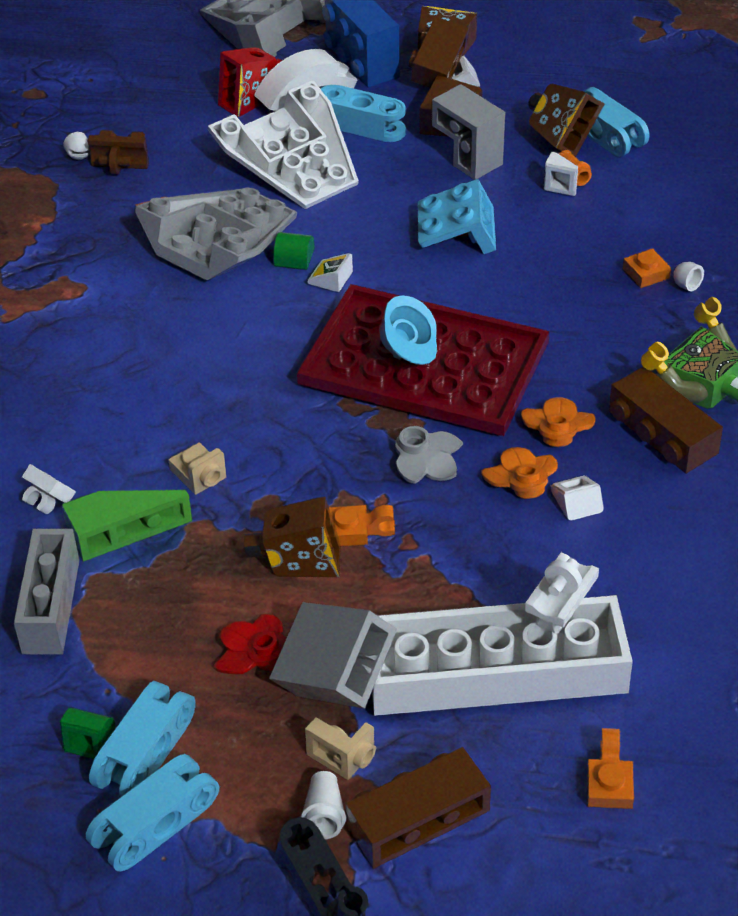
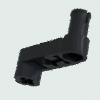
[275,817,368,916]

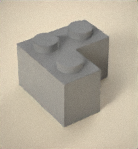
[432,84,505,180]

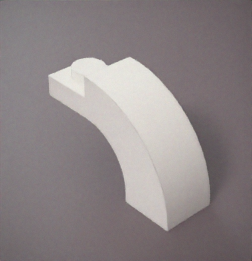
[254,49,358,111]

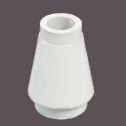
[301,771,346,839]

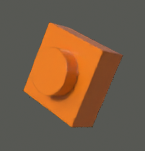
[623,248,671,288]

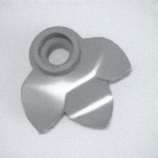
[395,426,463,484]

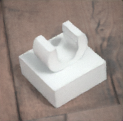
[22,464,76,514]

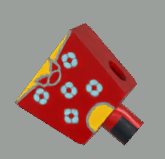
[218,47,282,117]

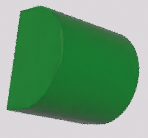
[274,232,315,270]
[60,707,115,759]

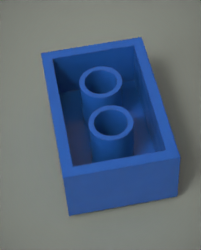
[322,0,400,87]

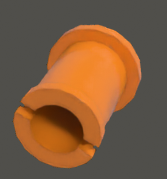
[559,150,592,186]

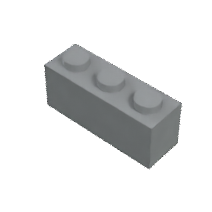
[14,529,79,655]

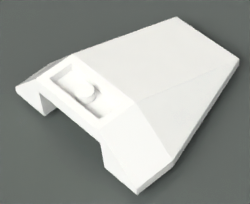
[207,80,359,209]

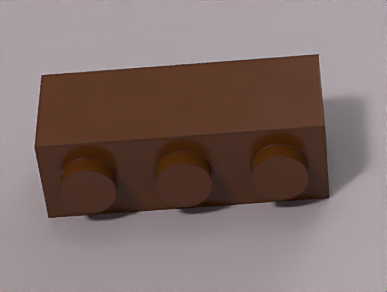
[609,367,723,474]
[346,747,491,869]

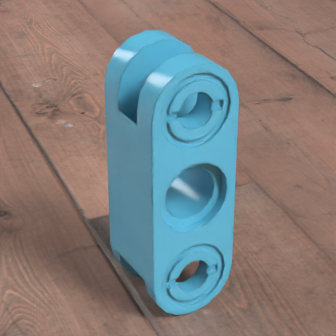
[321,85,406,142]
[583,87,650,157]
[89,681,196,797]
[86,754,220,872]

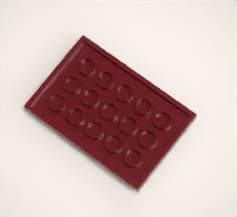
[297,284,549,436]

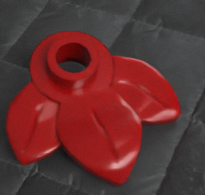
[214,614,286,675]

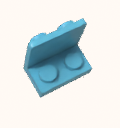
[418,179,496,254]

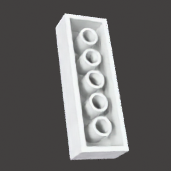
[372,595,633,716]

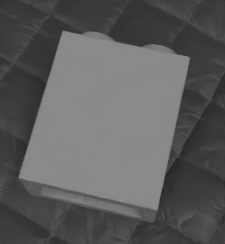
[269,602,397,709]

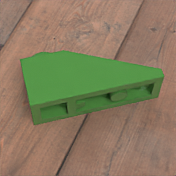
[62,490,192,562]

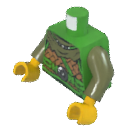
[641,297,738,409]

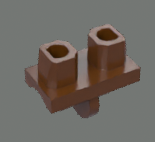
[87,130,149,175]

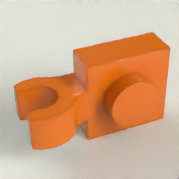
[329,505,395,546]
[587,728,634,809]

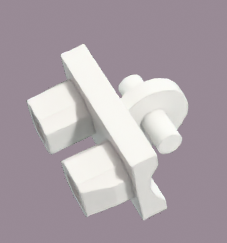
[525,552,599,633]

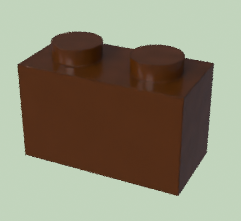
[408,16,469,88]

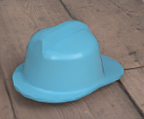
[380,295,437,365]

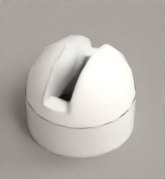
[63,132,90,160]
[673,262,704,292]

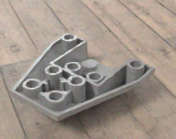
[135,188,297,280]

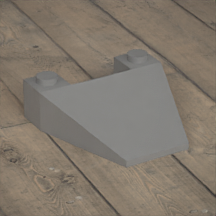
[200,0,325,57]

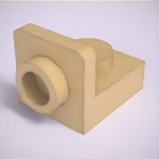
[168,442,227,495]
[305,717,376,780]

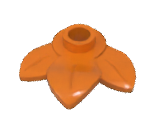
[521,397,595,447]
[481,447,558,499]

